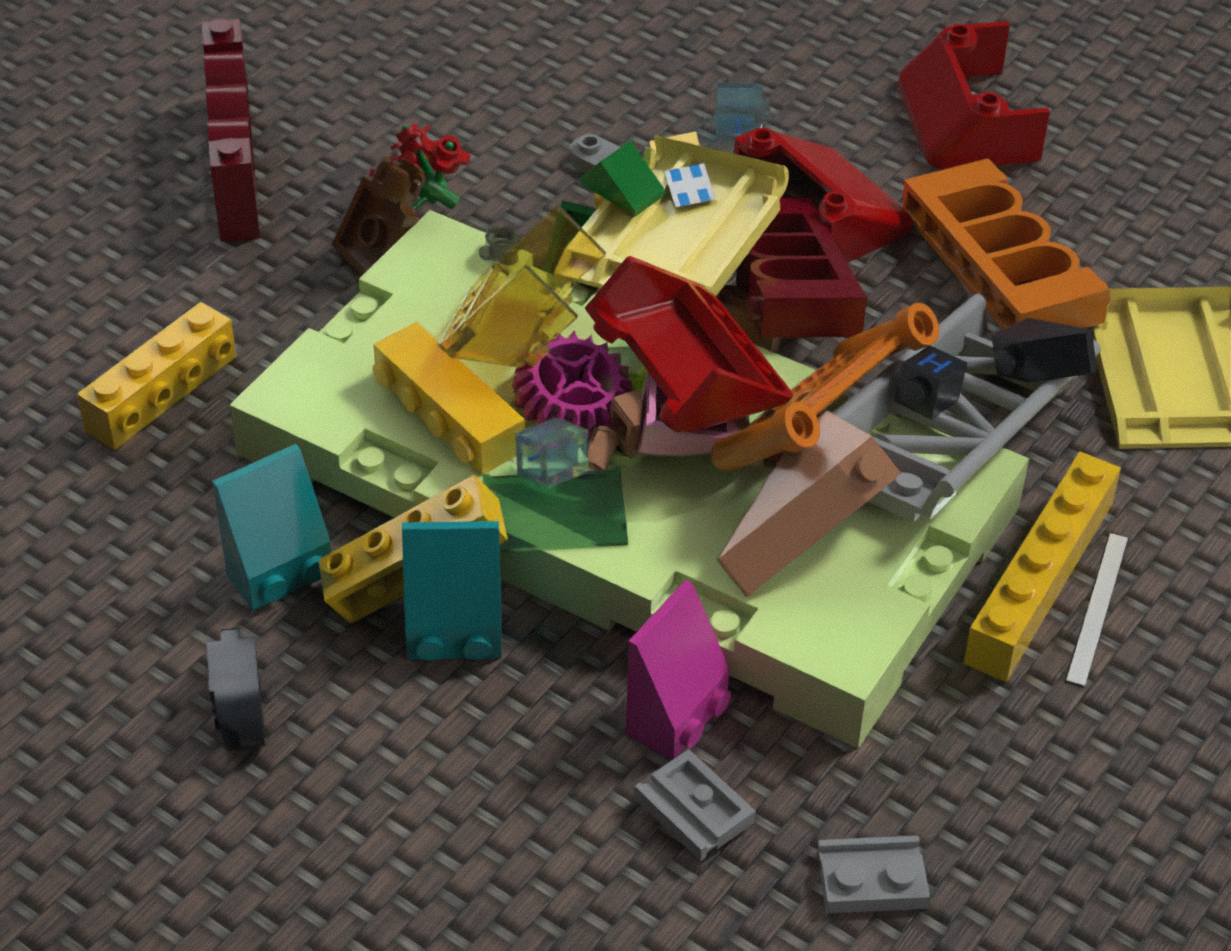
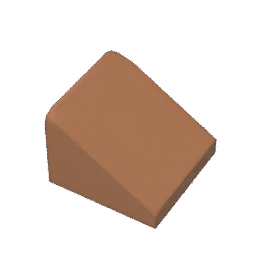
[610,390,642,458]

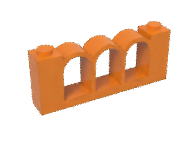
[902,158,1110,330]

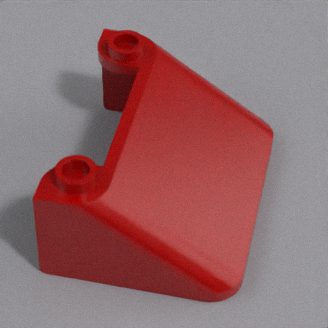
[734,128,913,263]
[584,256,793,433]

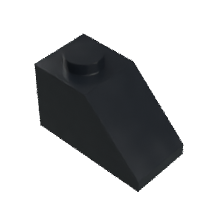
[991,318,1097,383]

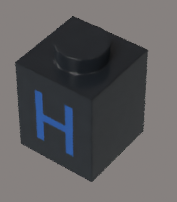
[893,345,968,420]

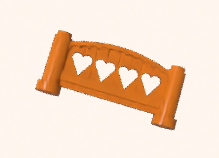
[711,303,939,472]

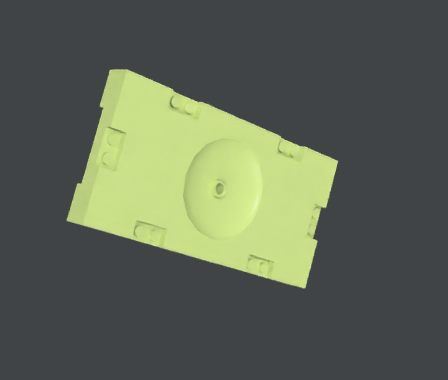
[230,210,1029,749]

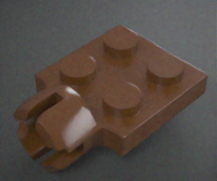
[332,156,425,275]

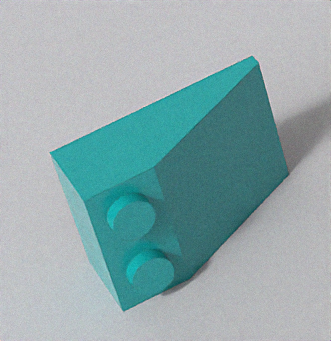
[212,444,332,610]
[402,521,502,661]

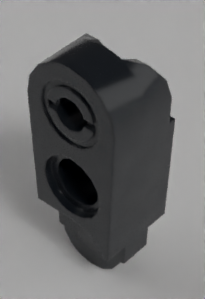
[206,627,266,751]

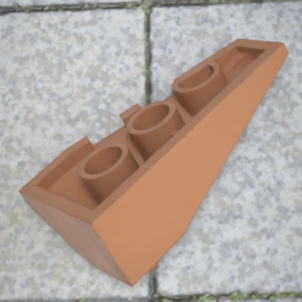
[716,411,902,597]

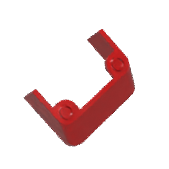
[898,21,1050,169]

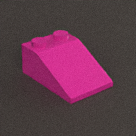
[626,580,731,760]

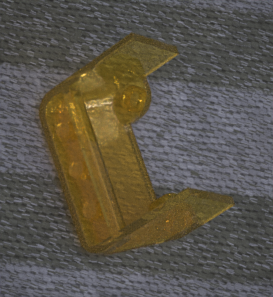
[437,205,606,368]

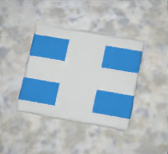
[664,163,716,207]

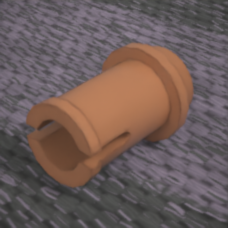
[573,426,621,486]

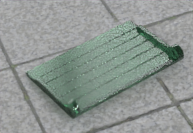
[483,467,628,552]

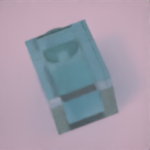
[715,83,770,137]
[515,418,589,488]

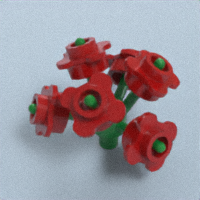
[369,123,471,222]

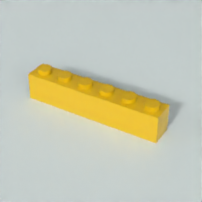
[963,451,1121,683]

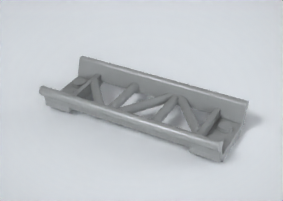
[832,294,1101,522]

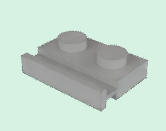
[634,749,756,861]
[817,835,930,913]

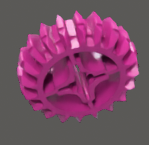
[512,331,633,444]

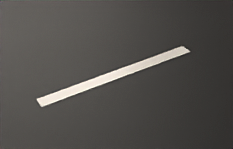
[1066,533,1128,686]

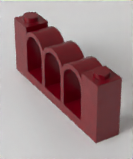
[202,19,260,242]
[736,198,867,338]

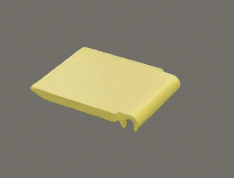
[554,135,789,296]
[1089,286,1231,449]

